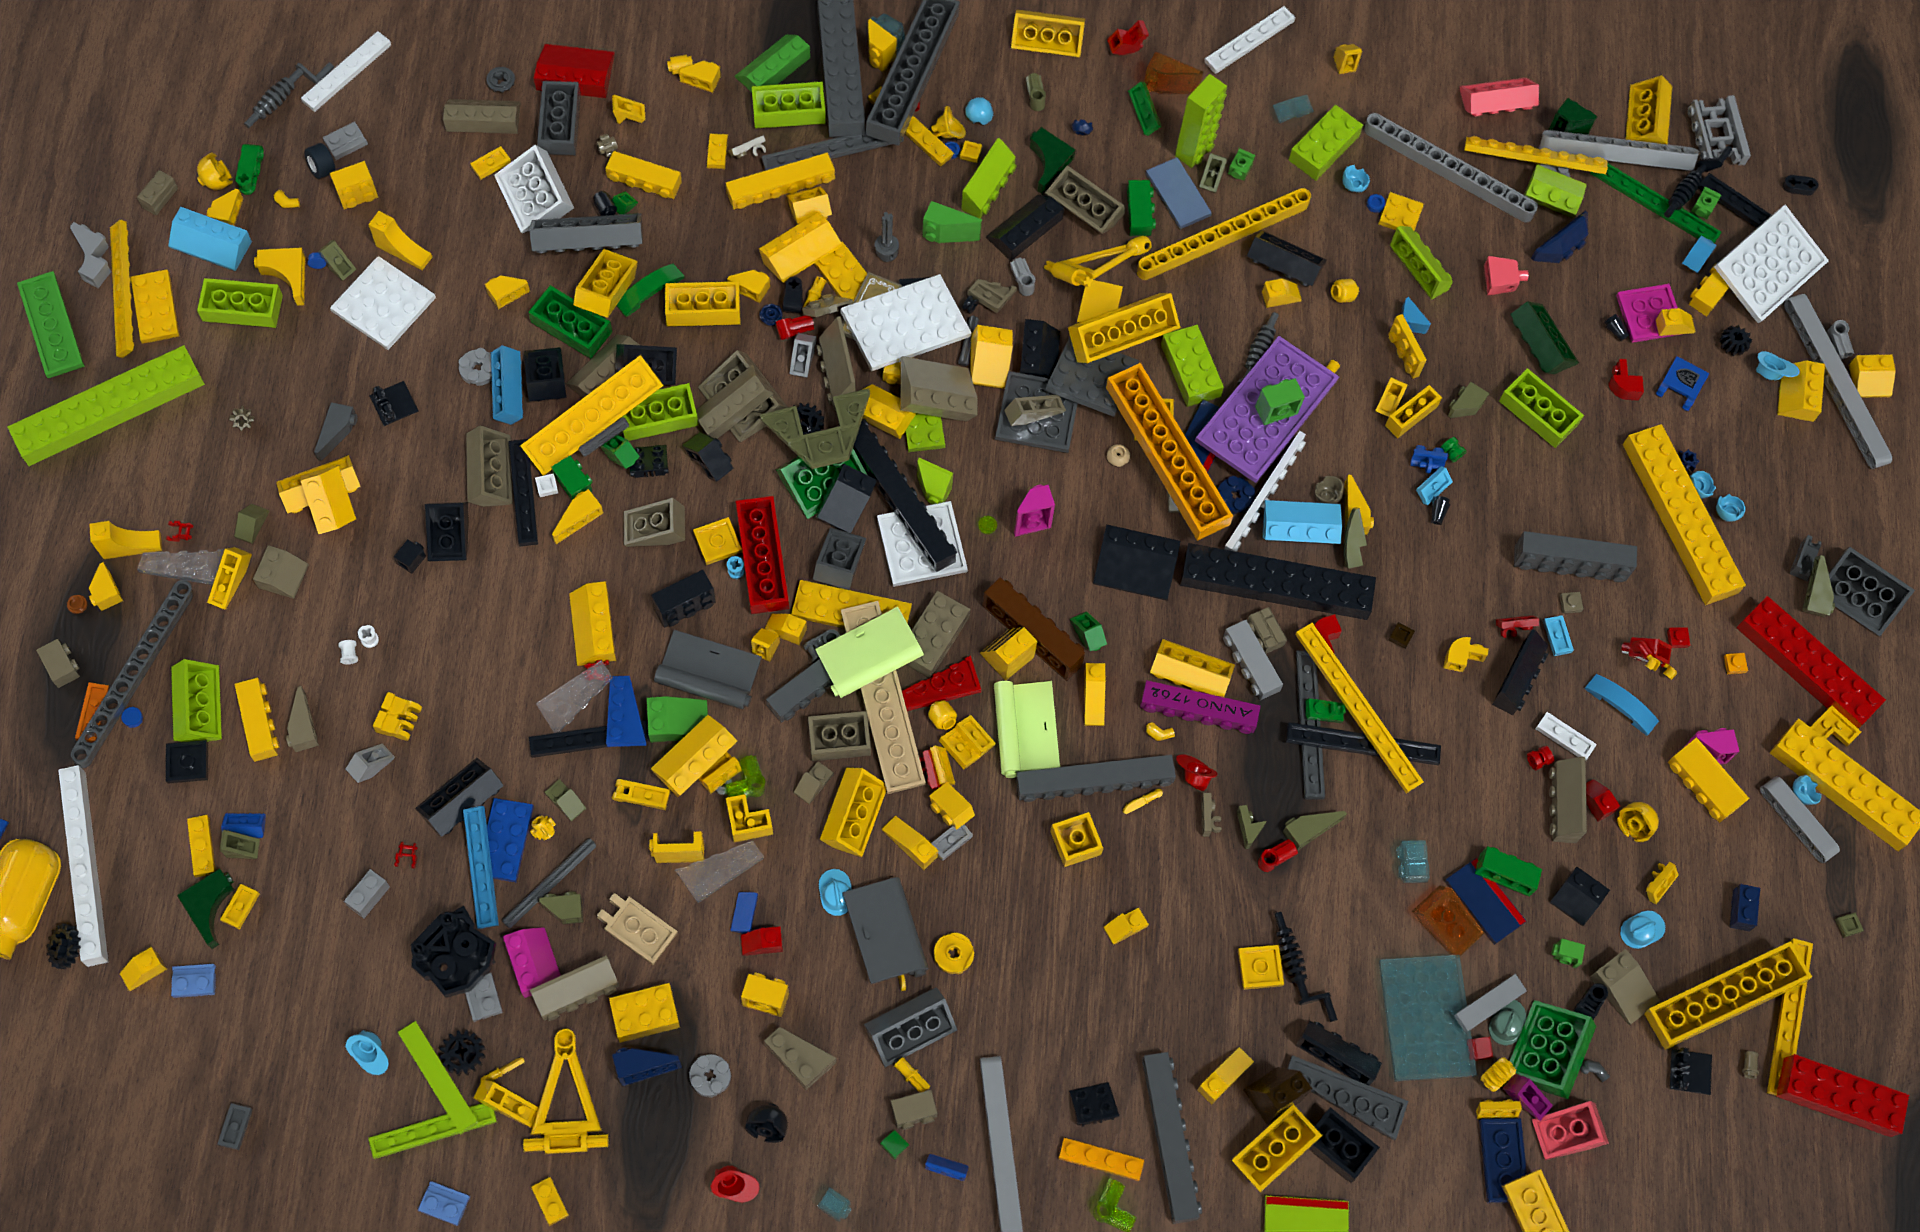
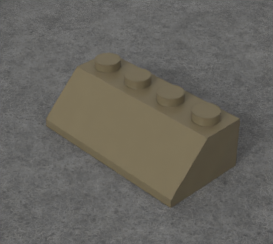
[443,99,521,134]
[1045,165,1125,234]
[566,334,639,398]
[696,364,774,439]
[466,426,512,507]
[1549,757,1587,843]
[530,955,620,1021]

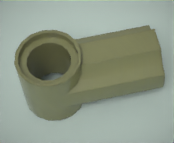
[1026,73,1046,111]

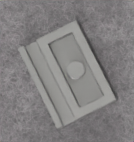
[323,122,368,160]
[465,973,503,1022]

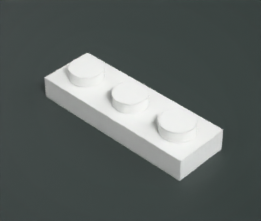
[1536,712,1597,761]

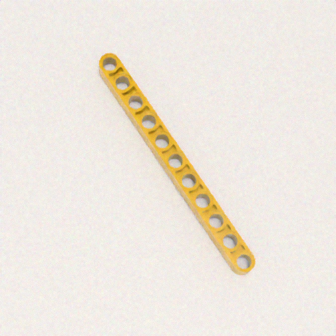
[1137,188,1311,280]

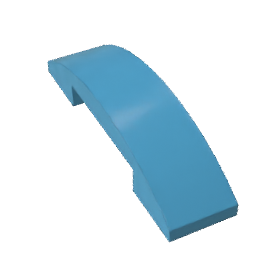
[1584,674,1659,736]

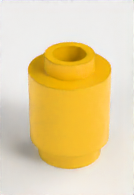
[667,55,693,75]

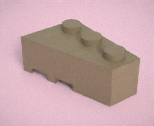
[764,1027,837,1090]

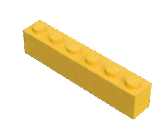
[726,152,835,210]

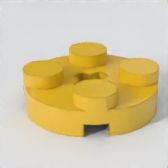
[934,933,974,974]

